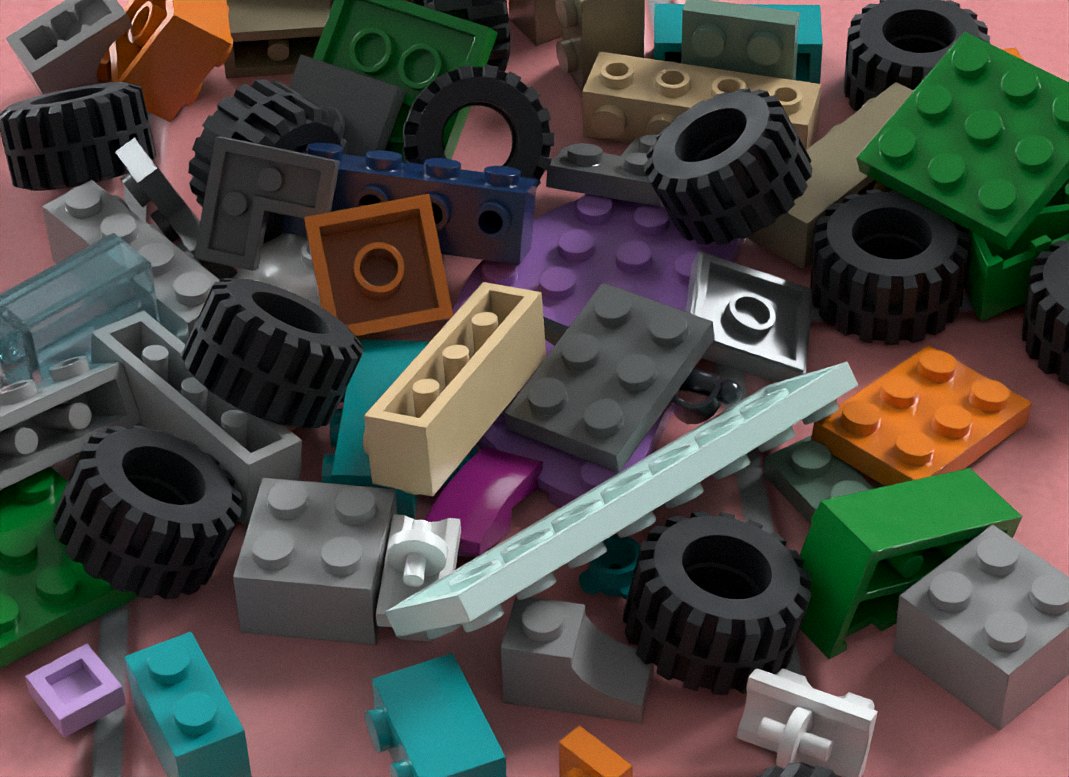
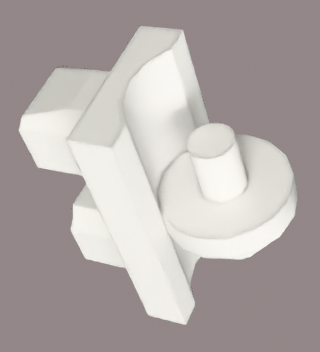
[376,514,461,641]
[736,668,878,777]

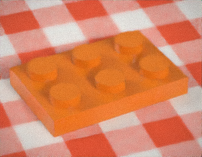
[811,345,1032,486]

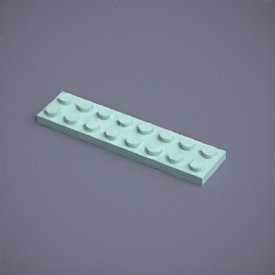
[385,362,858,640]

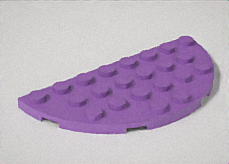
[453,194,746,508]

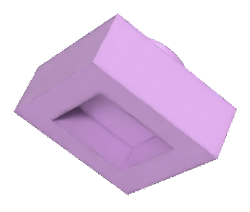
[25,644,126,738]

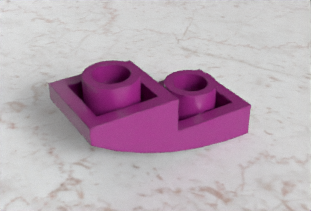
[425,447,543,557]

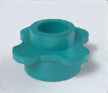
[579,534,641,599]

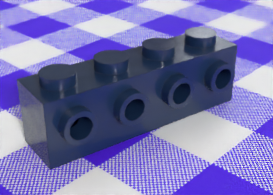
[283,143,537,265]

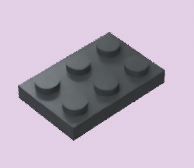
[504,283,715,473]

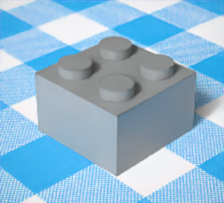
[233,478,397,645]
[893,525,1069,730]

